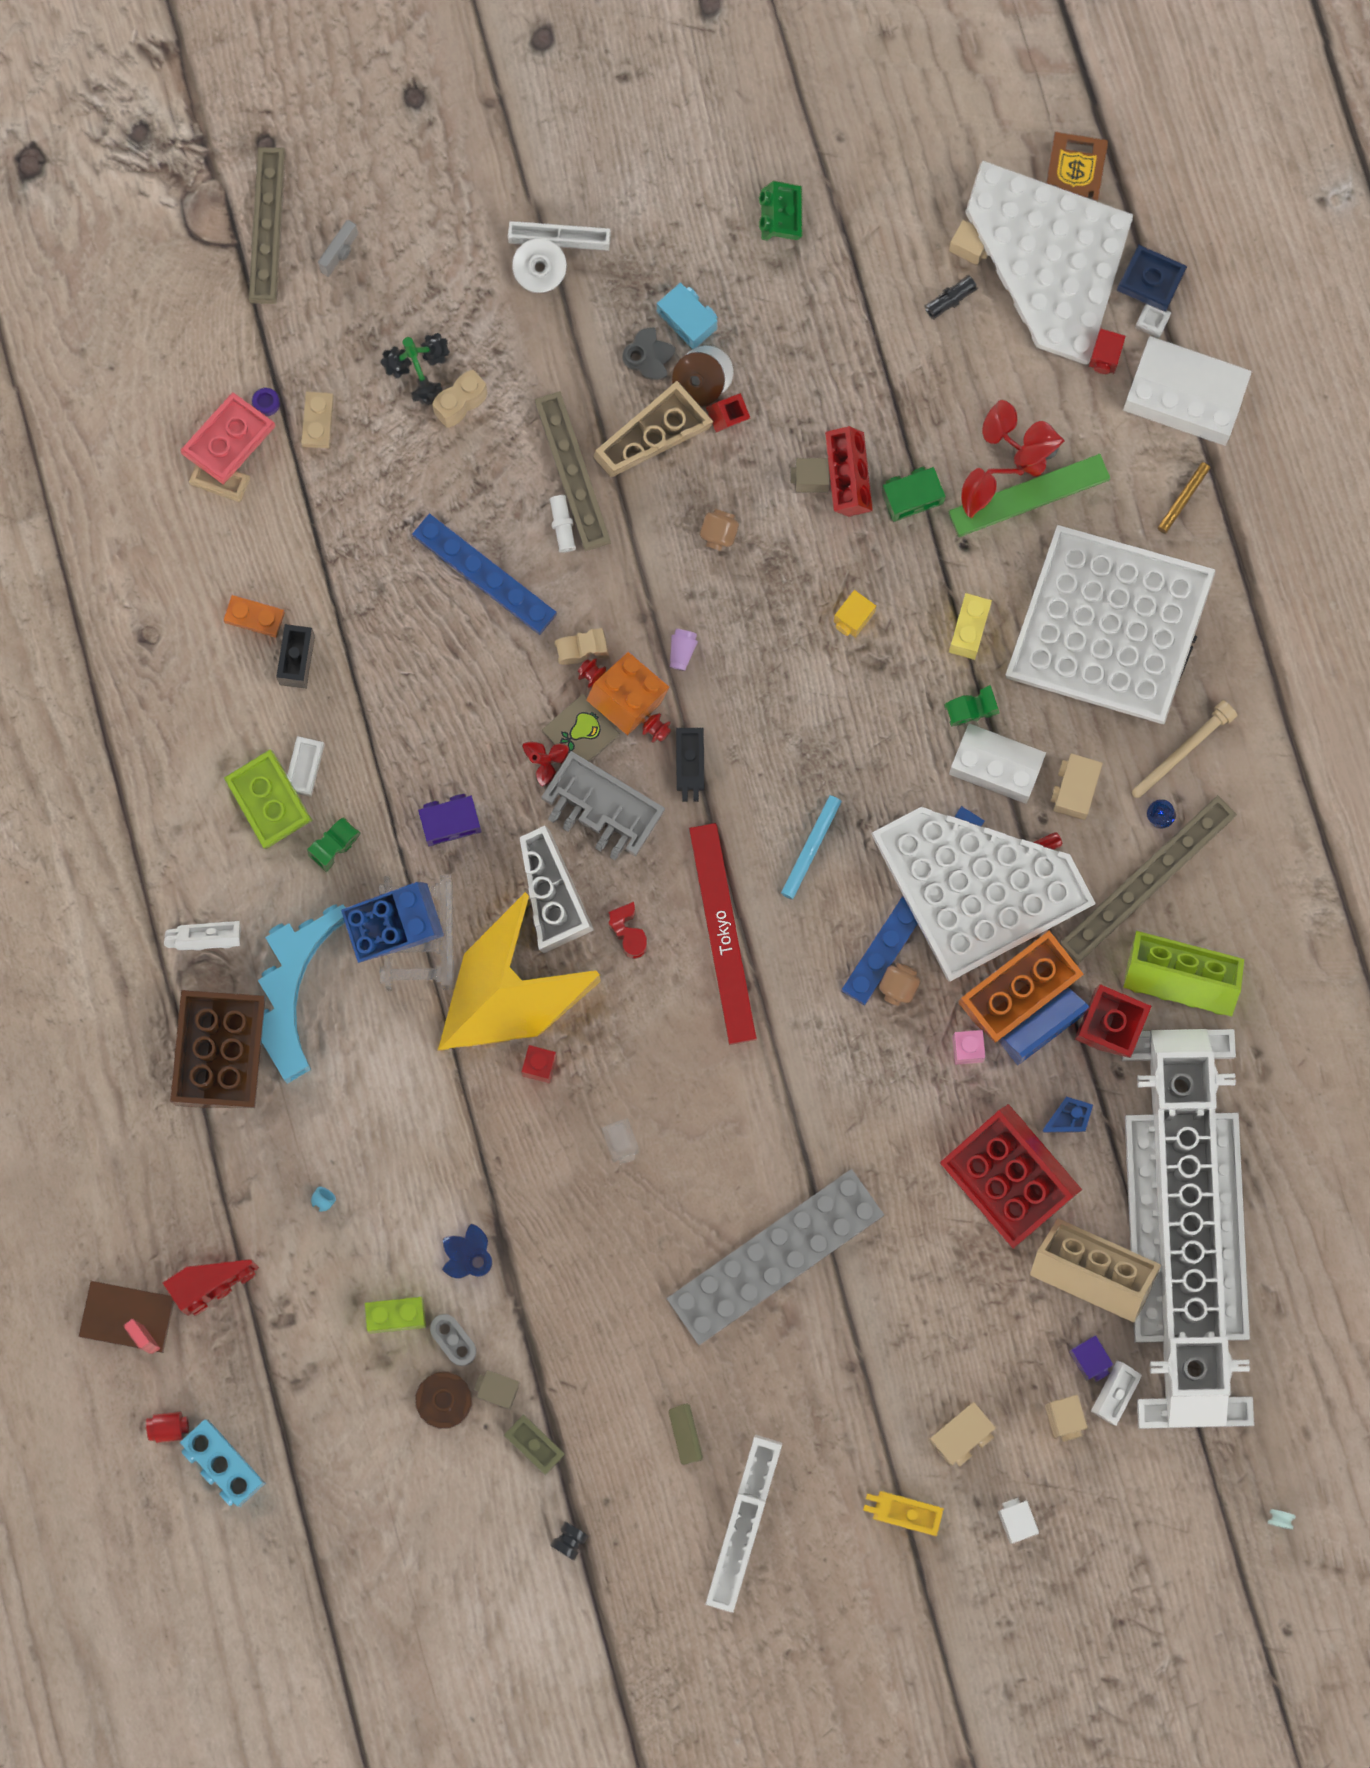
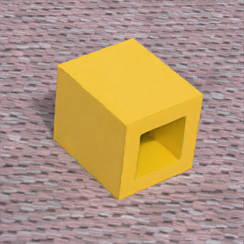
[834,590,876,638]

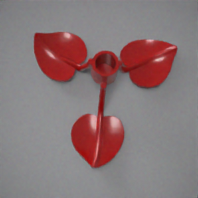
[961,400,1065,518]

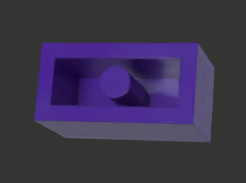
[418,794,482,847]

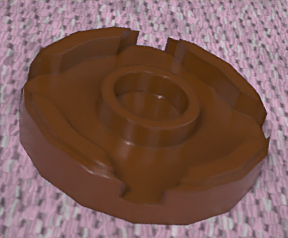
[415,1372,472,1429]

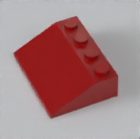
[939,1104,1082,1249]

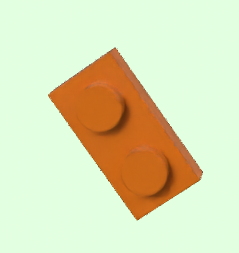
[223,595,285,638]

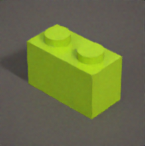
[365,1297,426,1334]

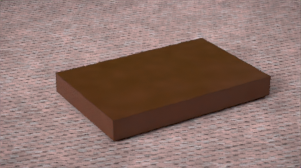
[78,1281,174,1353]

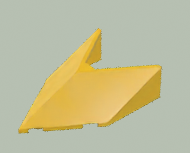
[438,892,601,1051]

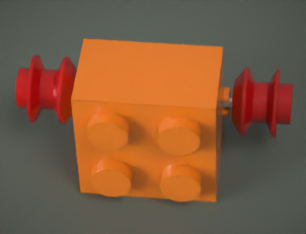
[578,652,671,743]

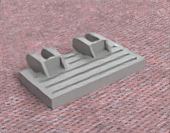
[542,751,665,860]

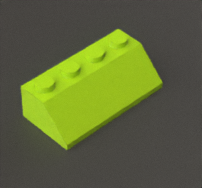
[1123,931,1244,1017]

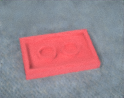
[181,392,275,485]

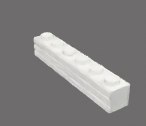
[508,221,610,251]

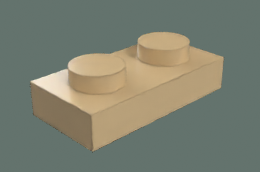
[301,392,334,448]

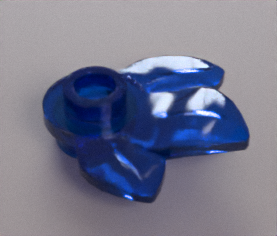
[442,1224,492,1279]

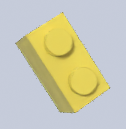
[949,593,992,660]

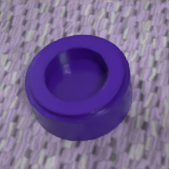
[252,388,280,417]

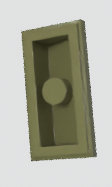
[669,1403,703,1465]

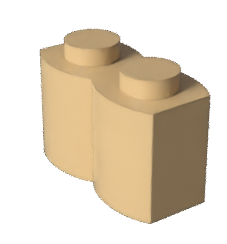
[432,370,488,428]

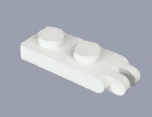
[164,921,241,951]

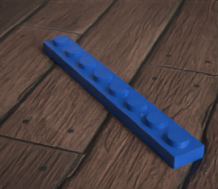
[841,806,985,1006]

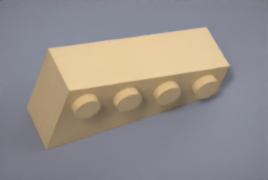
[593,381,713,478]

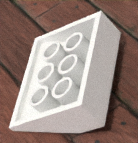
[1123,336,1252,446]

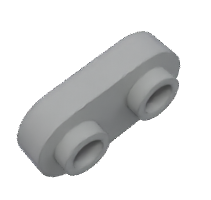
[430,1314,477,1366]

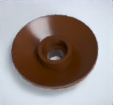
[672,352,725,407]

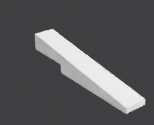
[705,1435,782,1613]

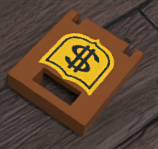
[1046,132,1108,202]

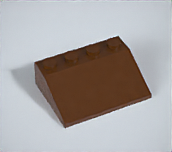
[170,990,266,1108]

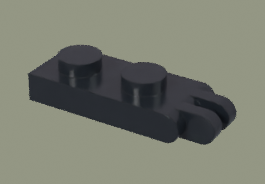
[676,728,704,802]

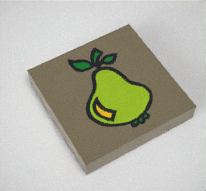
[542,694,620,762]

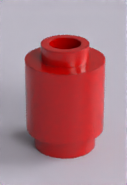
[146,1411,189,1443]

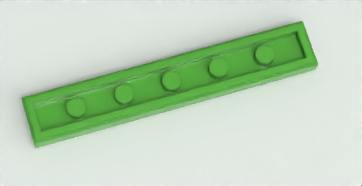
[948,454,1110,538]

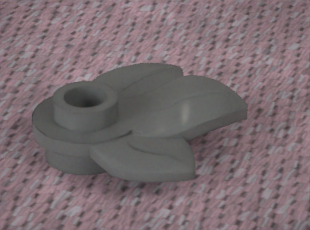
[622,327,676,380]

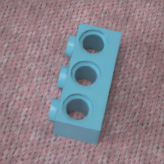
[180,1419,266,1507]

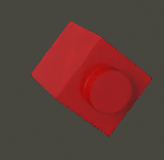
[1088,328,1126,374]
[706,393,751,433]
[521,1045,557,1084]

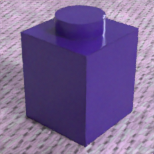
[1069,1335,1114,1382]

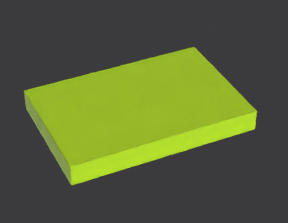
[224,749,313,849]

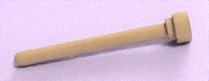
[1132,700,1238,798]

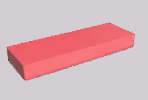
[124,1319,160,1354]

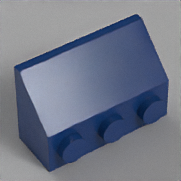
[999,987,1089,1066]

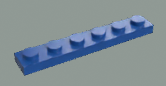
[412,513,557,635]

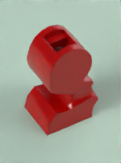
[608,902,647,959]

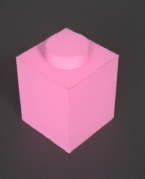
[952,1030,985,1065]

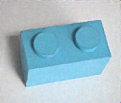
[657,282,718,349]

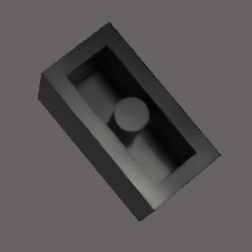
[276,624,315,689]

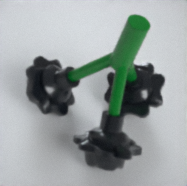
[380,333,450,405]

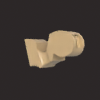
[554,628,610,665]

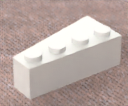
[520,826,594,953]

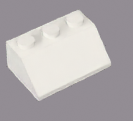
[949,723,1046,804]

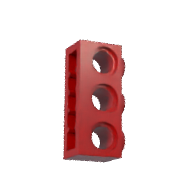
[825,426,873,517]

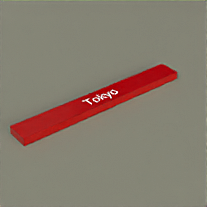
[689,823,757,1045]

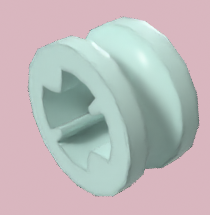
[1267,1509,1296,1530]

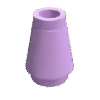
[669,629,698,671]

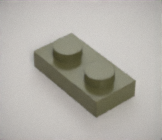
[504,1414,565,1475]

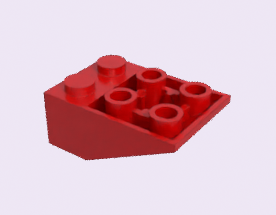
[163,1259,259,1316]

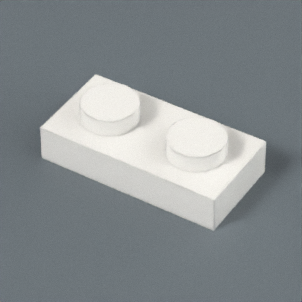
[1091,1361,1142,1425]

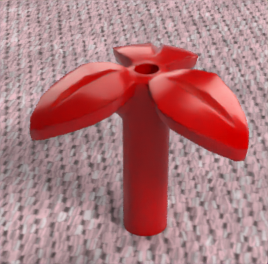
[522,742,569,787]

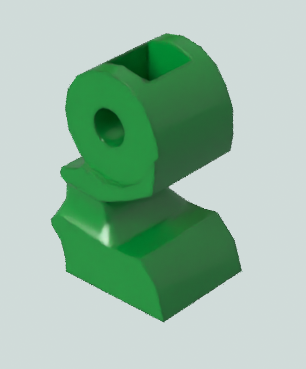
[944,685,1000,727]
[307,817,361,873]

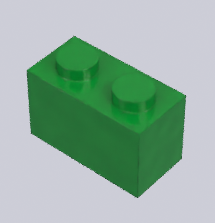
[881,467,946,522]

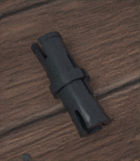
[924,275,978,320]

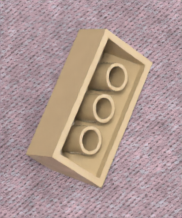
[1030,1218,1161,1322]

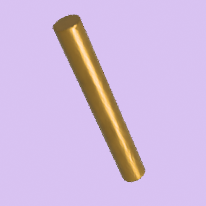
[1157,462,1210,534]

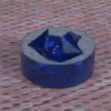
[1147,799,1176,829]

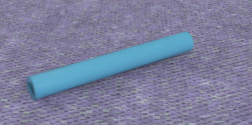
[781,795,842,899]

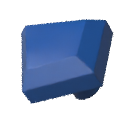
[1042,1096,1093,1133]

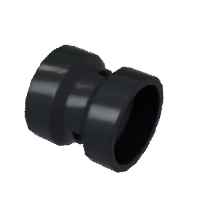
[550,1521,589,1560]

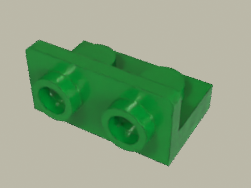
[759,181,802,241]

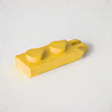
[863,1491,944,1536]

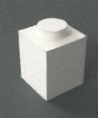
[998,1498,1039,1544]

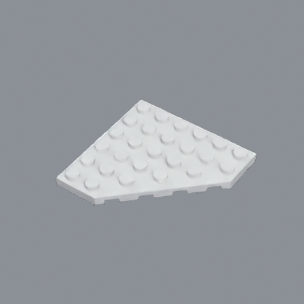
[965,161,1133,365]
[871,807,1096,982]

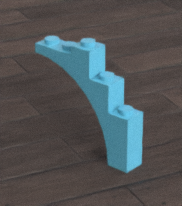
[258,904,345,1084]

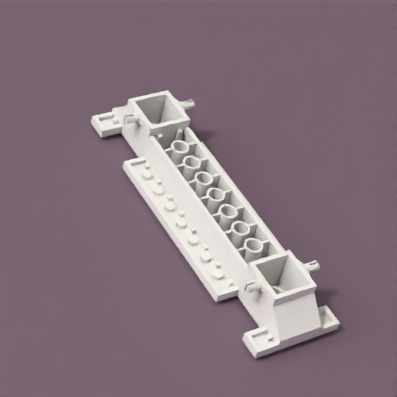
[1122,1029,1254,1429]

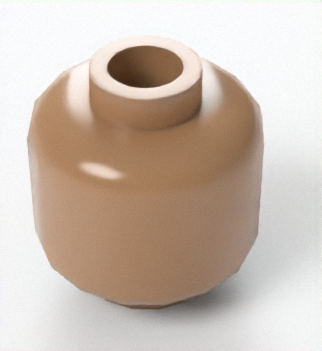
[700,509,739,551]
[879,962,920,1006]

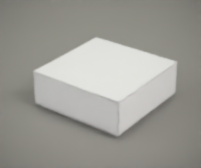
[1135,304,1171,339]

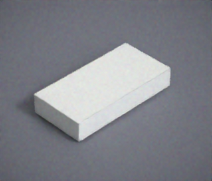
[287,736,325,797]

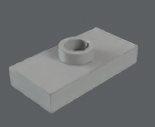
[318,220,358,277]

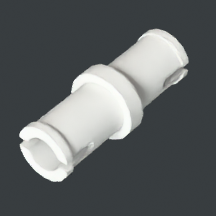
[549,495,576,553]

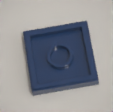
[1117,244,1188,312]

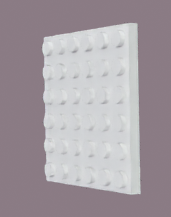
[1006,525,1215,725]

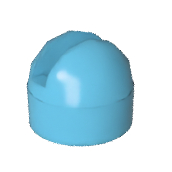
[311,1187,336,1212]

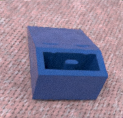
[341,882,444,963]

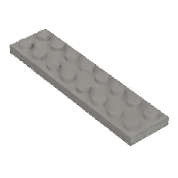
[666,1169,884,1346]

